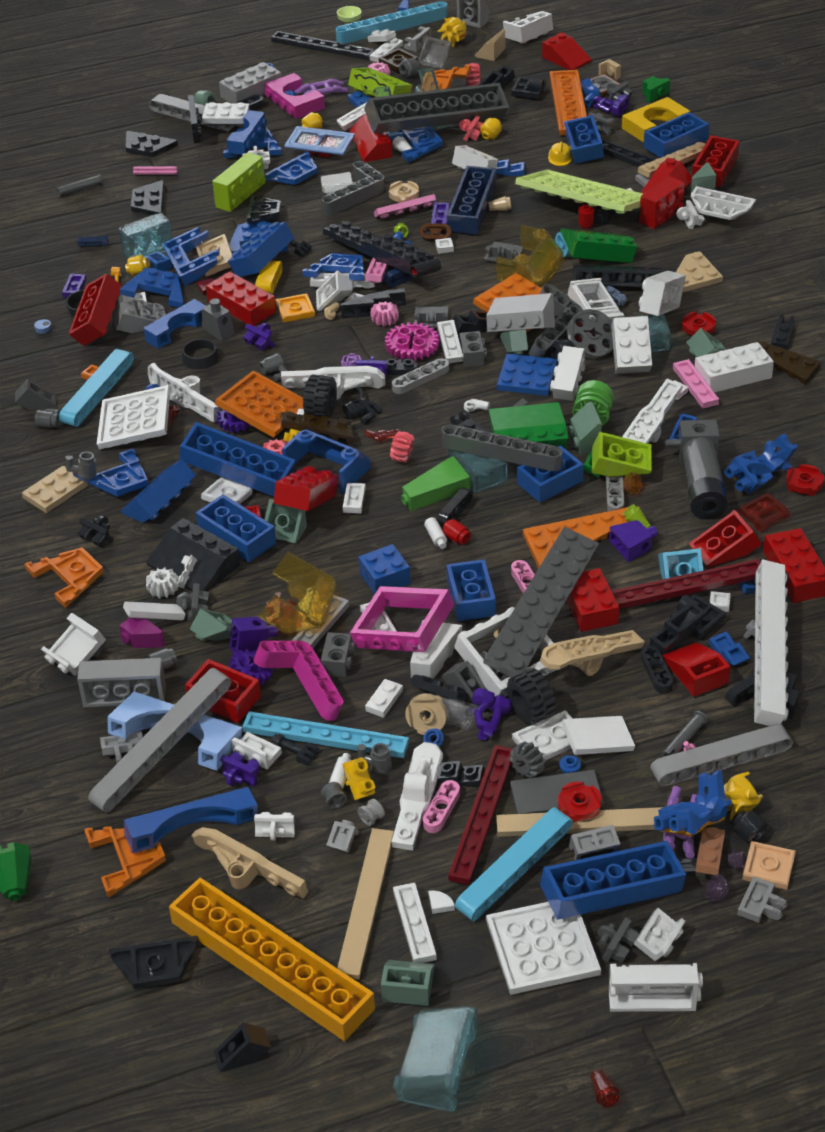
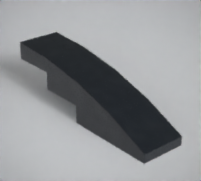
[341,288,406,319]

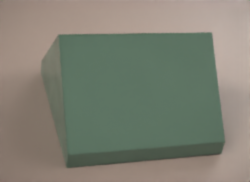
[690,163,716,205]
[265,499,307,543]

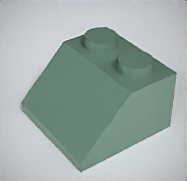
[687,328,726,357]
[568,402,602,455]

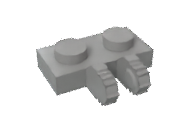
[100,731,143,763]
[737,876,787,923]

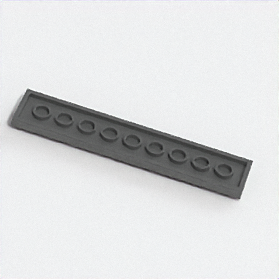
[483,526,599,677]

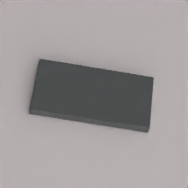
[510,770,603,814]

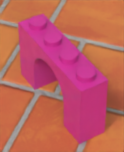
[265,73,325,119]

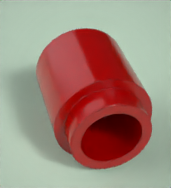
[578,204,594,229]
[443,519,471,545]

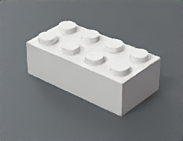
[639,271,686,316]
[695,342,774,393]

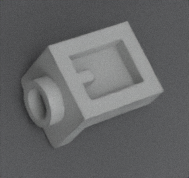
[326,820,359,853]

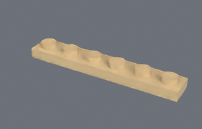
[638,142,705,178]

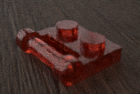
[739,493,790,532]

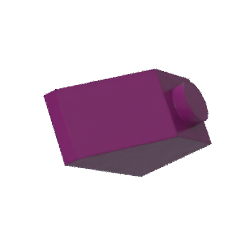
[119,618,165,648]

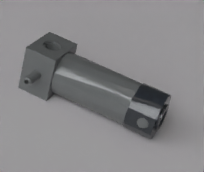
[665,420,728,520]

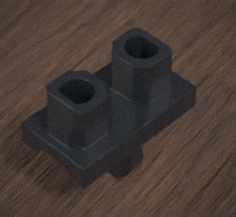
[78,516,114,548]

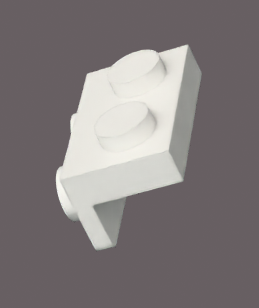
[321,172,354,194]
[231,732,282,769]
[633,908,685,961]

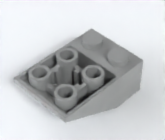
[112,296,166,333]

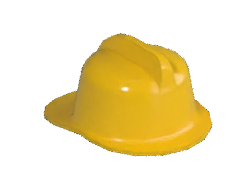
[548,141,572,166]

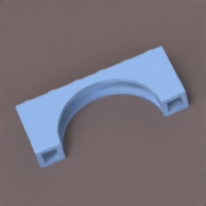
[107,692,242,771]

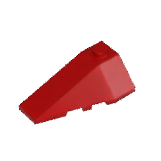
[641,158,692,194]

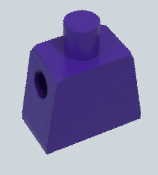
[609,520,658,562]
[230,616,277,653]

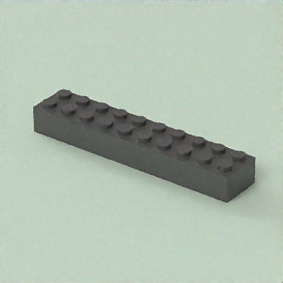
[364,83,509,134]

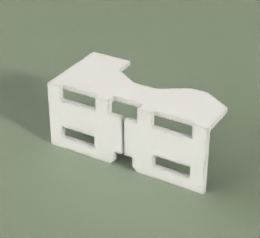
[177,555,197,589]

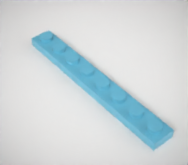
[242,712,409,758]

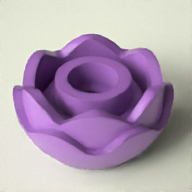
[341,353,361,367]

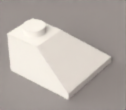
[316,270,353,311]

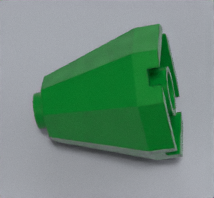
[0,842,32,901]

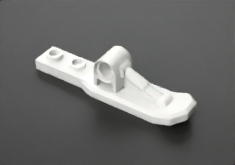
[148,363,219,422]
[281,366,385,400]
[622,379,683,444]
[391,742,443,850]

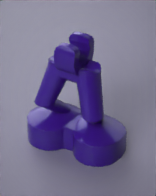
[593,94,629,117]
[472,688,512,741]

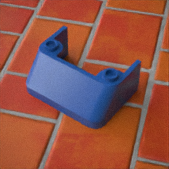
[282,430,371,495]

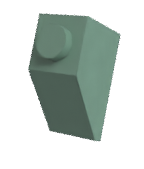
[500,329,528,355]

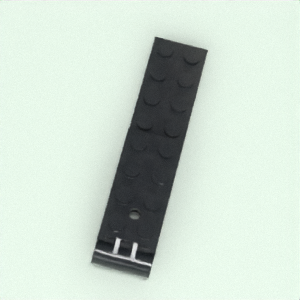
[323,221,441,278]

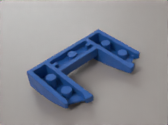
[163,227,220,286]

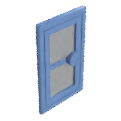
[284,126,355,155]

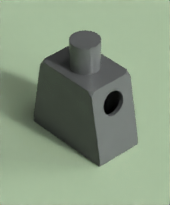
[202,299,235,341]

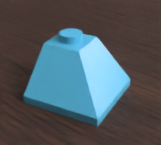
[658,548,703,579]

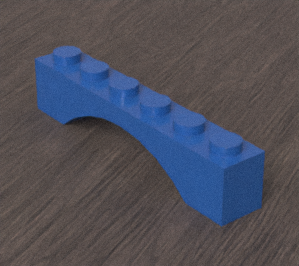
[124,787,257,853]

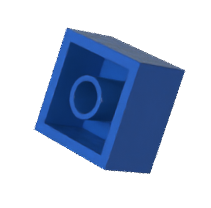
[358,544,411,594]

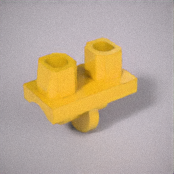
[342,757,375,800]

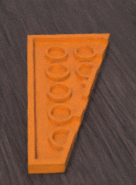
[523,507,628,569]

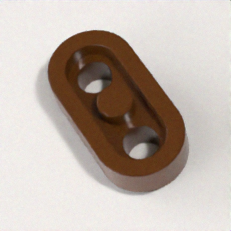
[420,223,452,241]

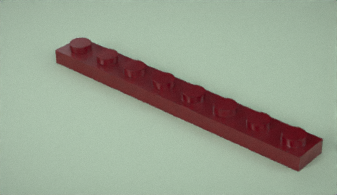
[612,559,761,609]
[448,745,513,885]

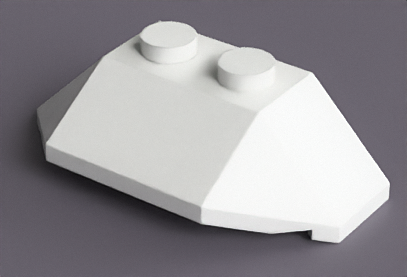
[691,186,756,220]

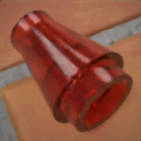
[590,1070,619,1107]

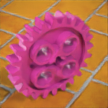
[385,322,439,361]

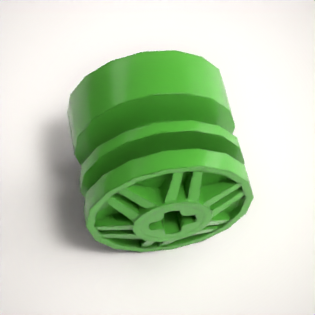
[572,380,614,426]

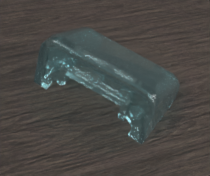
[393,1006,478,1112]

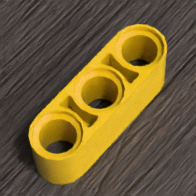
[255,261,282,294]

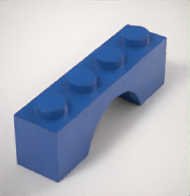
[227,110,267,155]
[144,299,206,349]

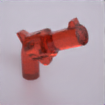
[365,429,399,441]

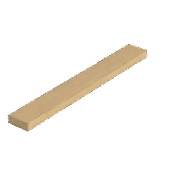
[496,807,663,837]
[337,828,394,980]

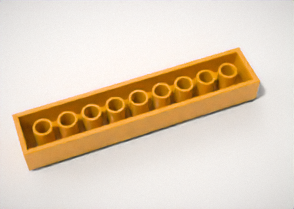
[169,878,375,1042]

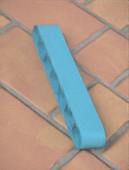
[59,349,134,427]
[455,807,573,921]

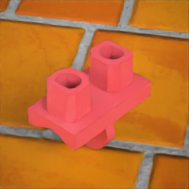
[459,115,483,141]

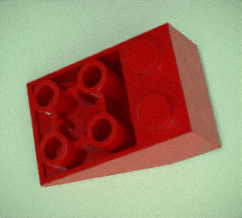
[662,643,730,697]

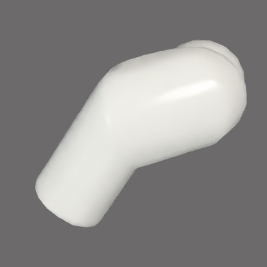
[464,399,490,412]

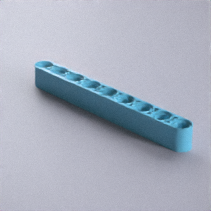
[336,1,447,44]

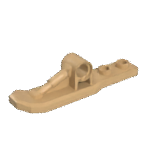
[540,630,645,676]
[192,827,308,899]

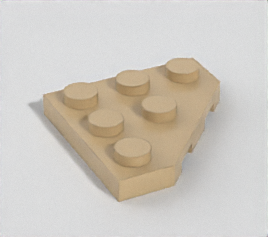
[676,251,723,293]

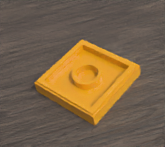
[276,294,315,323]

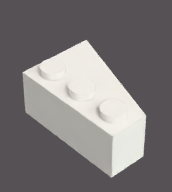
[410,620,462,679]

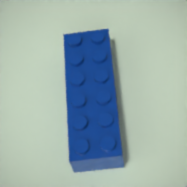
[180,422,295,497]
[540,841,686,920]

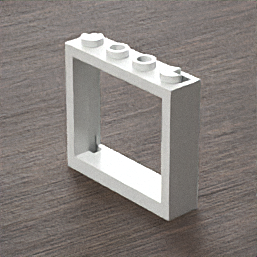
[454,607,556,697]

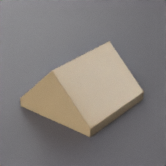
[475,29,505,61]

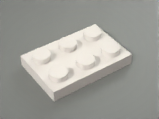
[202,102,250,124]

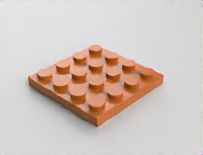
[473,273,542,333]
[215,370,303,438]

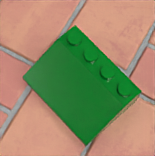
[560,228,637,263]
[488,402,568,449]

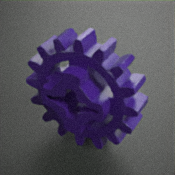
[217,408,252,433]
[229,649,273,684]

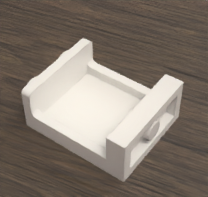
[41,613,106,676]

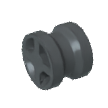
[321,782,347,809]

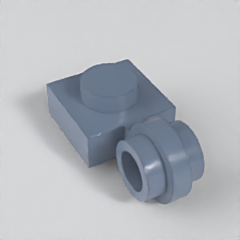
[605,286,627,307]

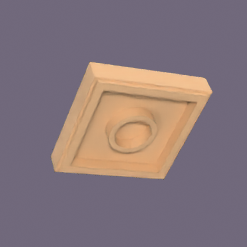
[742,841,796,890]

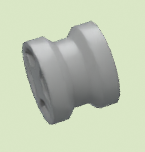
[358,799,385,826]

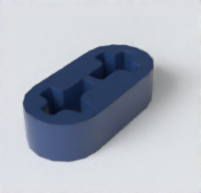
[383,268,412,287]

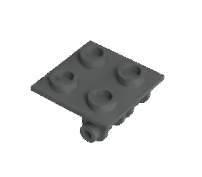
[484,242,524,265]
[414,307,448,328]

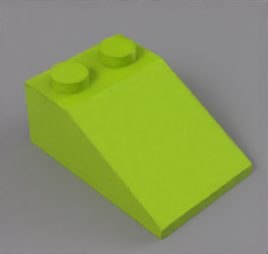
[592,432,652,477]

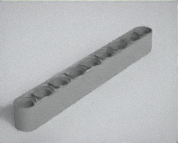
[88,668,231,813]

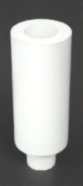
[424,517,447,549]
[329,753,351,790]

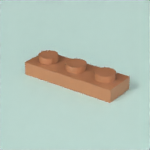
[695,827,725,875]

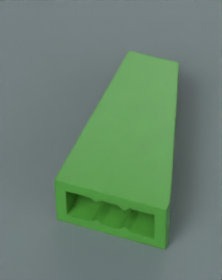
[401,456,470,511]

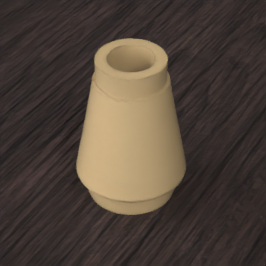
[488,196,512,211]

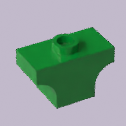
[642,76,670,103]

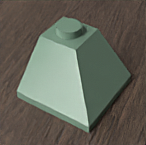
[190,608,232,641]

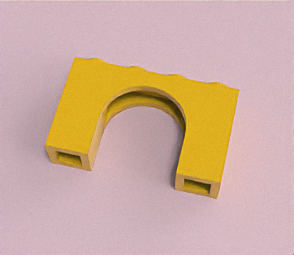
[622,97,690,143]

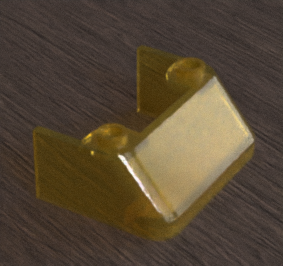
[496,225,563,288]
[259,551,336,634]

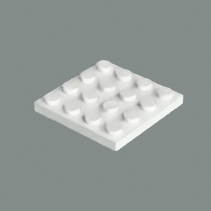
[97,385,170,449]
[486,902,601,995]

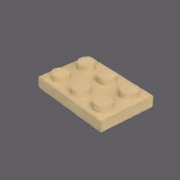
[196,234,232,277]
[22,466,88,513]

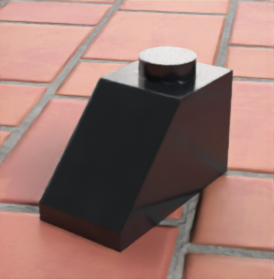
[214,1022,271,1072]

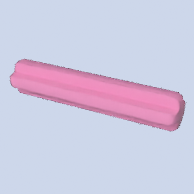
[133,166,178,175]

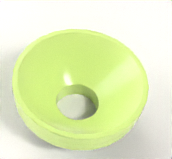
[337,6,362,24]

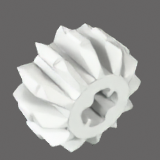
[146,567,179,599]

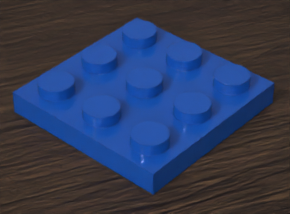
[497,354,557,396]

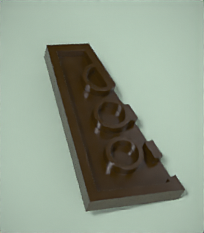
[757,340,821,385]
[280,411,354,444]

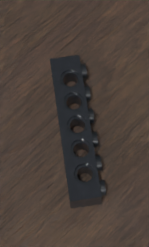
[573,265,672,287]

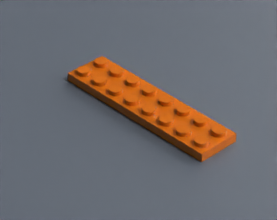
[550,70,587,136]

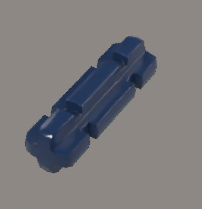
[77,236,108,247]

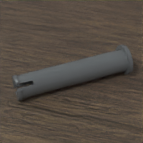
[57,173,103,197]
[661,711,708,757]

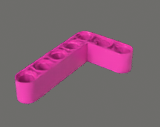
[253,641,344,721]

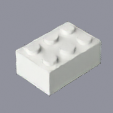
[612,316,652,374]

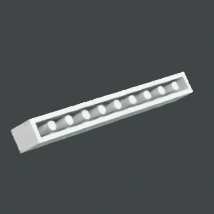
[754,559,788,726]

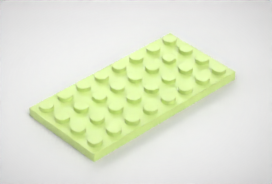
[515,170,643,213]

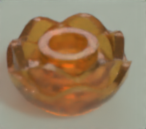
[623,472,643,495]

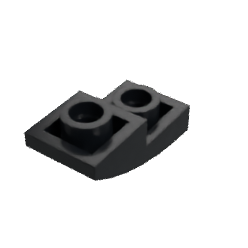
[437,761,485,787]

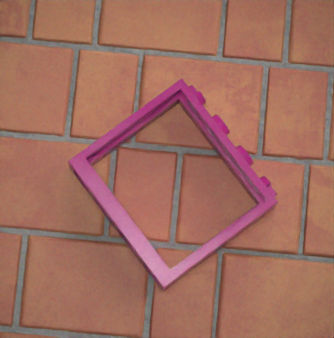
[350,586,454,652]

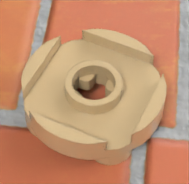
[389,181,419,203]
[405,694,448,735]

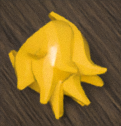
[437,17,467,47]
[724,772,763,821]

